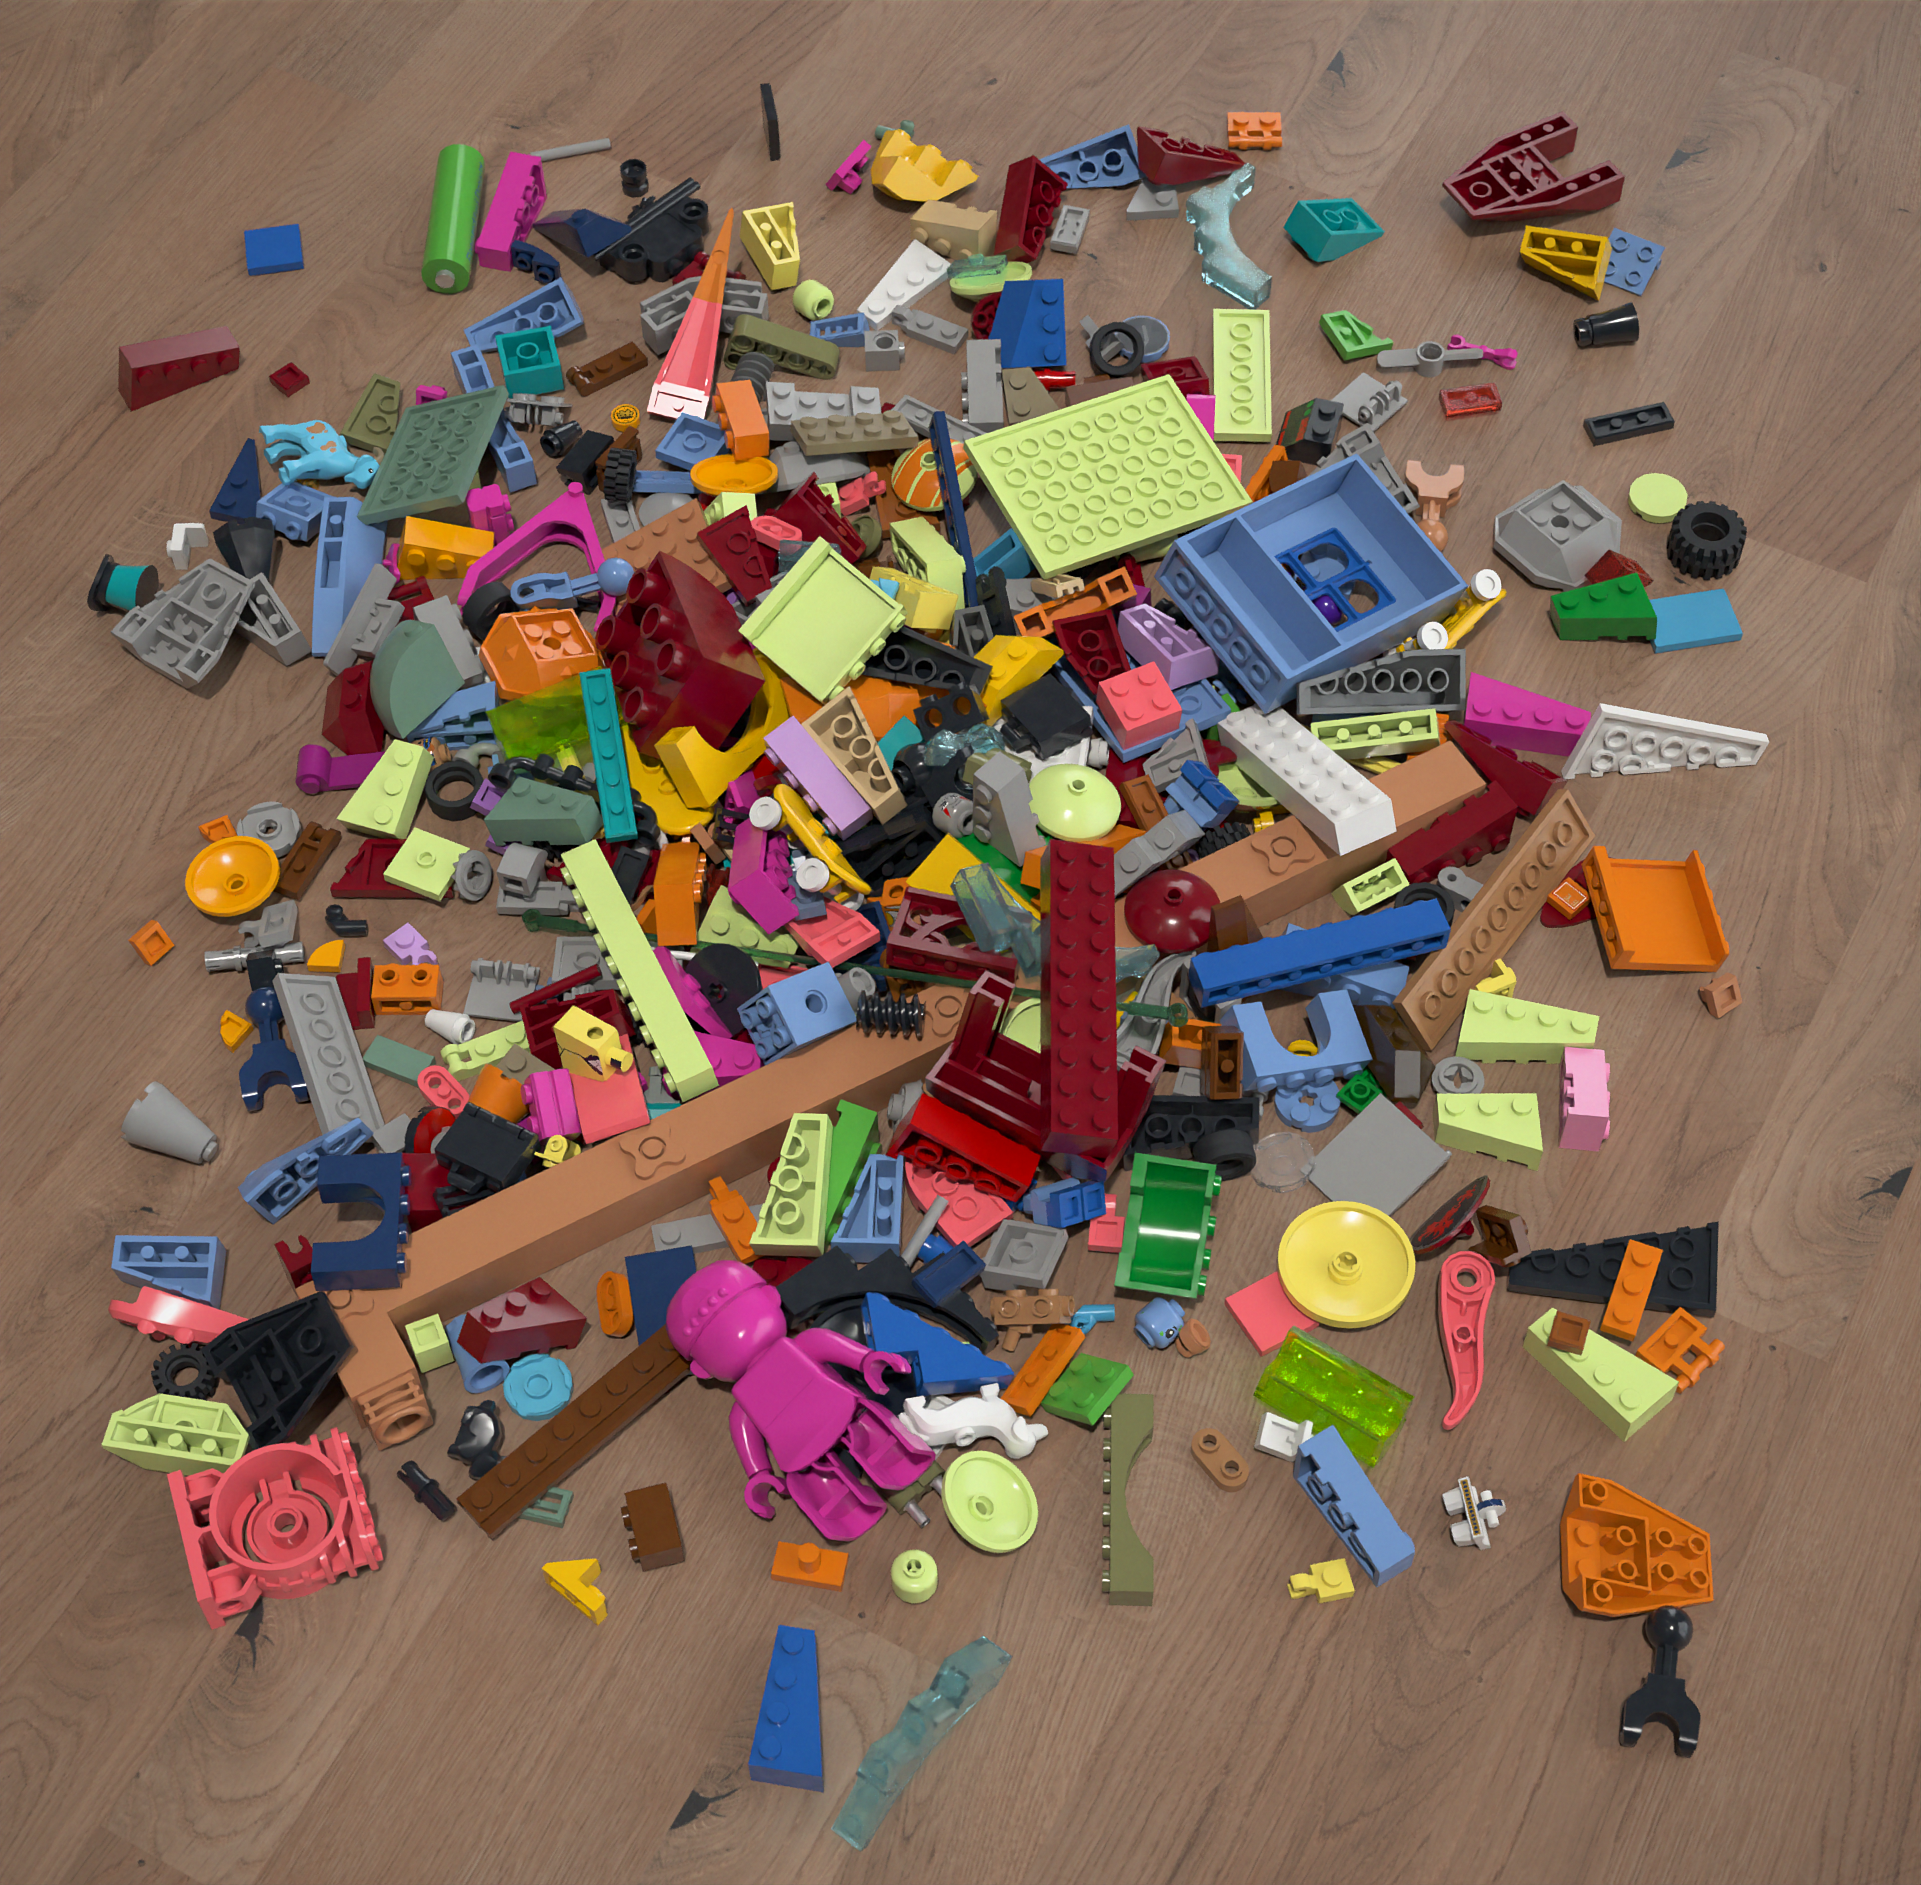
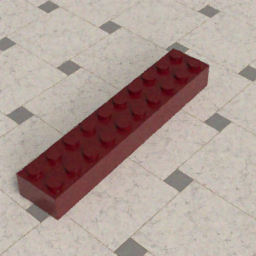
[1040,839,1118,1158]

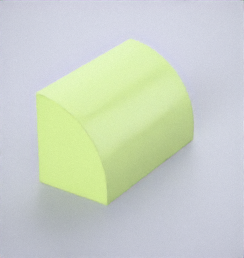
[1331,858,1410,915]

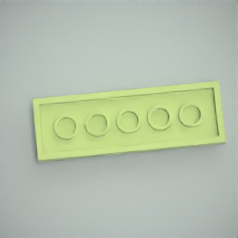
[1213,309,1272,442]

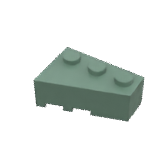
[484,777,603,846]

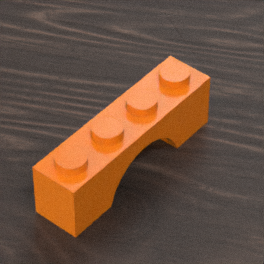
[1013,566,1137,639]

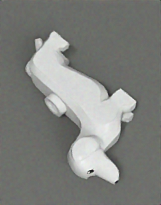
[898,1383,1048,1459]

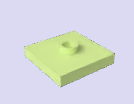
[383,828,470,901]

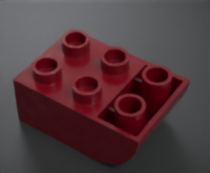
[595,551,766,760]

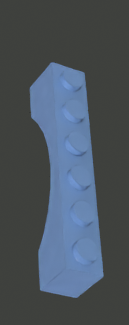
[450,344,537,492]

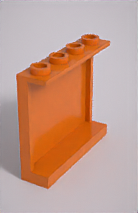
[1581,846,1730,972]

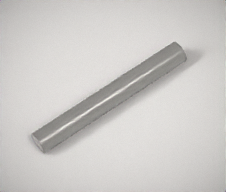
[530,138,611,161]
[901,1195,949,1267]

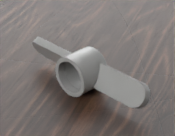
[1376,341,1483,378]

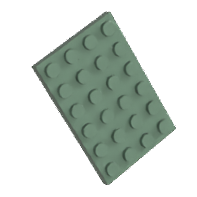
[357,385,509,525]

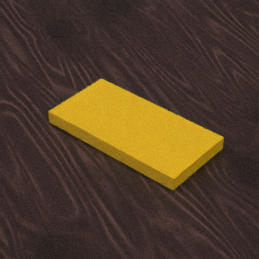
[906,833,1040,953]

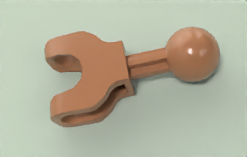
[1404,460,1464,552]

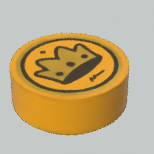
[611,404,640,432]

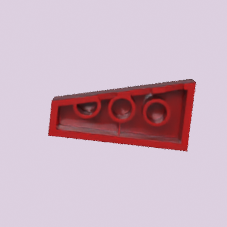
[885,1093,1041,1202]

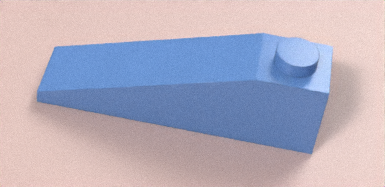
[1039,124,1147,189]
[464,277,584,353]
[238,1118,374,1225]

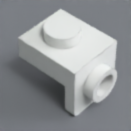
[167,523,209,570]
[1254,1412,1314,1462]

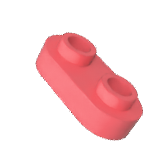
[751,516,802,554]
[417,1066,470,1119]

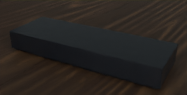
[1583,402,1675,446]

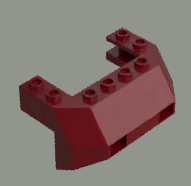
[925,971,1166,1182]

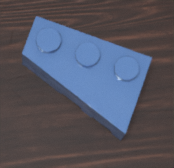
[407,681,503,751]

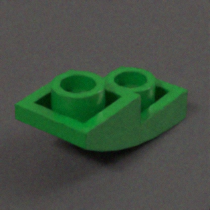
[1336,1067,1388,1114]

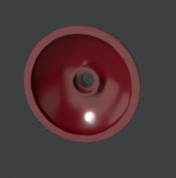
[1124,869,1220,953]

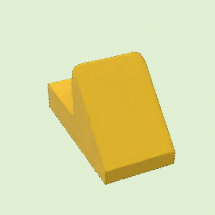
[542,1559,608,1626]

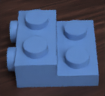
[655,412,729,471]
[256,481,334,542]

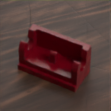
[274,1235,313,1300]

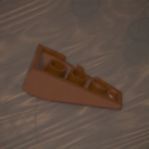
[1207,895,1263,1003]

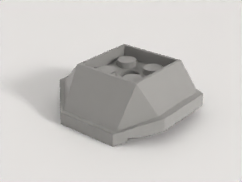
[1494,480,1622,592]

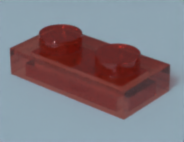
[1439,382,1503,419]

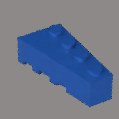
[748,1625,824,1793]

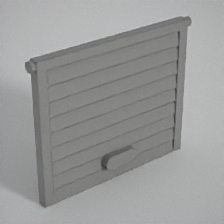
[1301,1093,1452,1217]

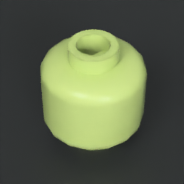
[793,280,834,321]
[891,1549,938,1603]

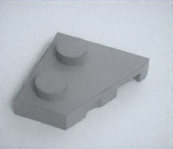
[1126,177,1179,221]
[1143,718,1210,793]

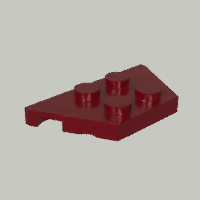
[330,839,454,898]

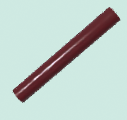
[509,964,602,1014]

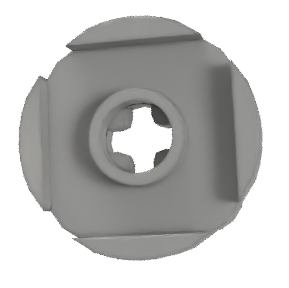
[237,802,301,858]

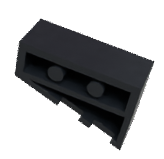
[833,805,945,897]

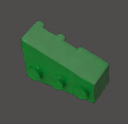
[1550,572,1657,640]

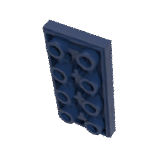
[625,1245,696,1376]

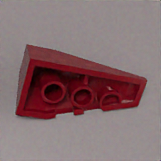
[1052,608,1131,698]
[1444,721,1568,817]

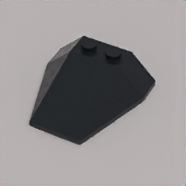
[201,1291,354,1451]

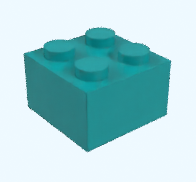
[495,325,564,398]

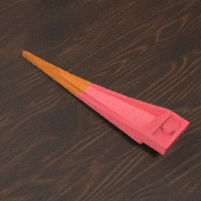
[647,208,734,420]

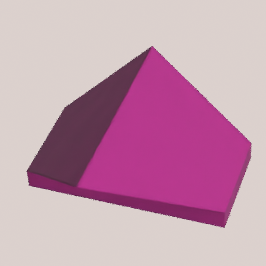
[723,769,760,836]

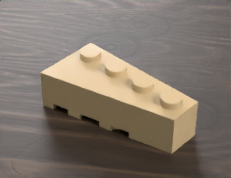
[801,686,907,825]

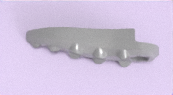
[1117,950,1197,1071]

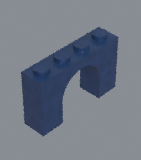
[311,1152,411,1291]

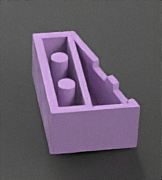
[1118,603,1220,690]

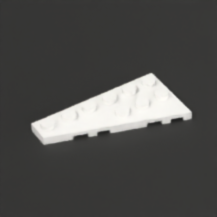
[1561,703,1769,779]

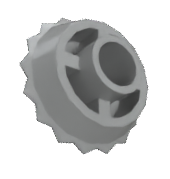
[887,1079,924,1133]

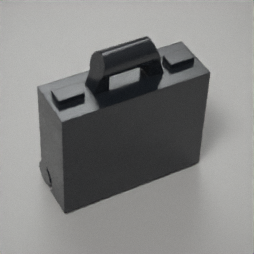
[1000,673,1093,760]
[434,1102,541,1194]

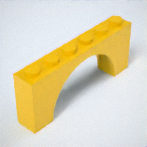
[654,647,790,809]

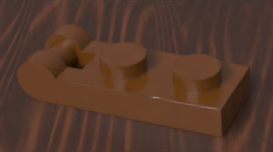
[566,341,648,396]
[273,821,341,900]

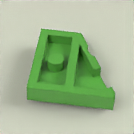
[1319,310,1394,360]

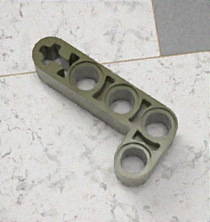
[723,314,840,380]

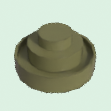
[851,515,882,559]

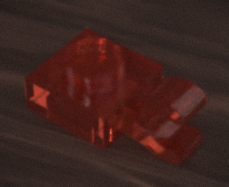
[706,864,731,909]

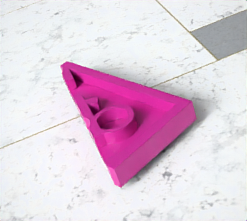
[653,946,733,1039]

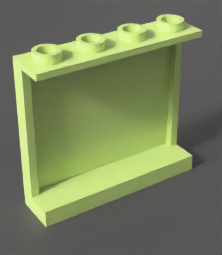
[738,536,908,706]

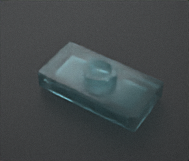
[947,254,1008,279]

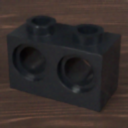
[913,682,990,744]

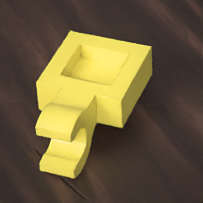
[1287,1558,1355,1604]

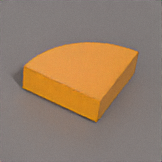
[307,940,345,973]
[220,1010,254,1053]

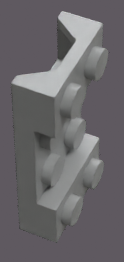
[763,382,881,441]

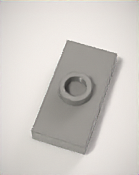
[1050,205,1090,254]

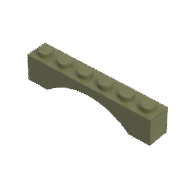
[1102,1393,1154,1606]

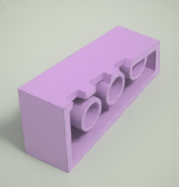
[763,716,873,841]

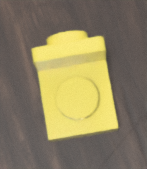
[1475,959,1516,998]

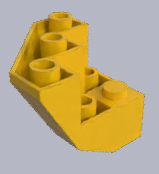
[871,129,978,202]

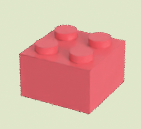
[1096,661,1182,750]

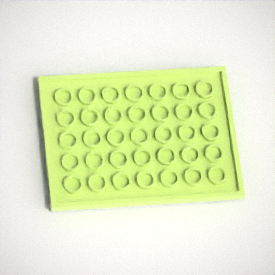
[963,374,1253,580]

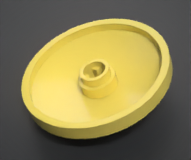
[1277,1201,1415,1328]

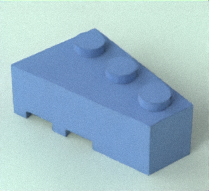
[831,1154,904,1263]
[111,1235,226,1309]

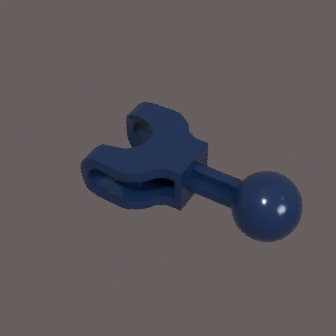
[239,987,311,1112]

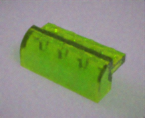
[485,666,628,761]
[1253,1325,1415,1468]

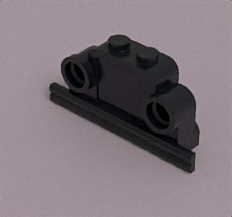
[590,177,709,283]

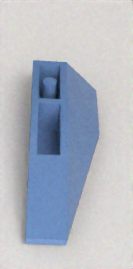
[312,497,388,657]

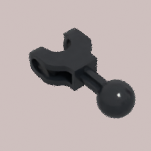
[870,742,974,825]
[1619,1605,1701,1758]

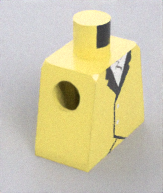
[554,1006,633,1082]

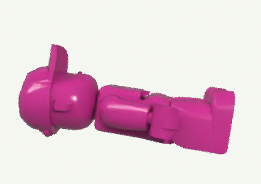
[666,1260,936,1541]

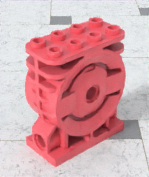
[167,1427,384,1630]

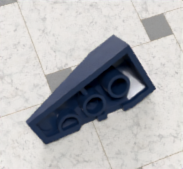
[532,209,632,258]

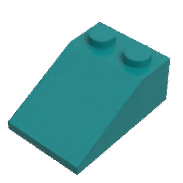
[1283,198,1385,262]

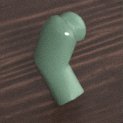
[875,120,915,140]

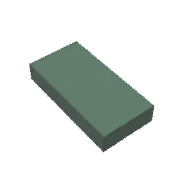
[362,1034,436,1088]

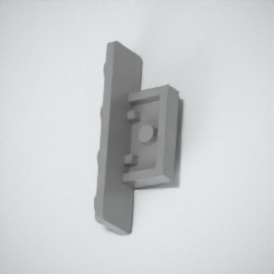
[323,563,405,676]

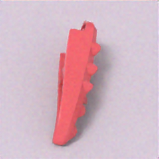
[1438,1251,1496,1430]
[108,1286,249,1348]

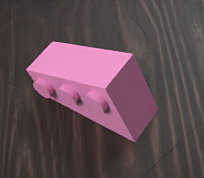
[1559,1047,1610,1151]

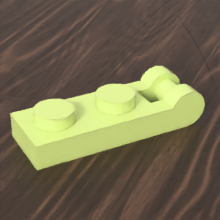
[440,1021,531,1081]

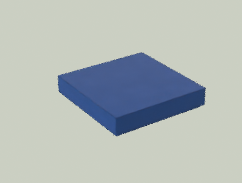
[244,224,304,276]

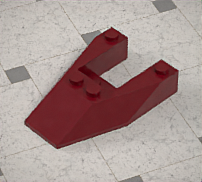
[1442,111,1625,221]

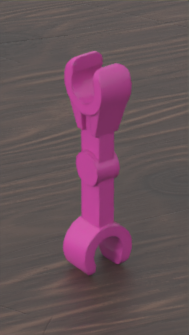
[1447,335,1518,370]

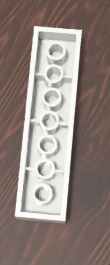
[1217,703,1397,856]

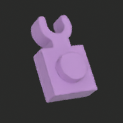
[383,923,438,965]

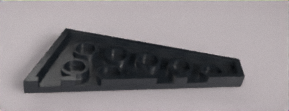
[1507,1221,1719,1317]

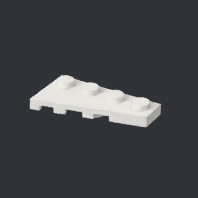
[857,239,954,331]

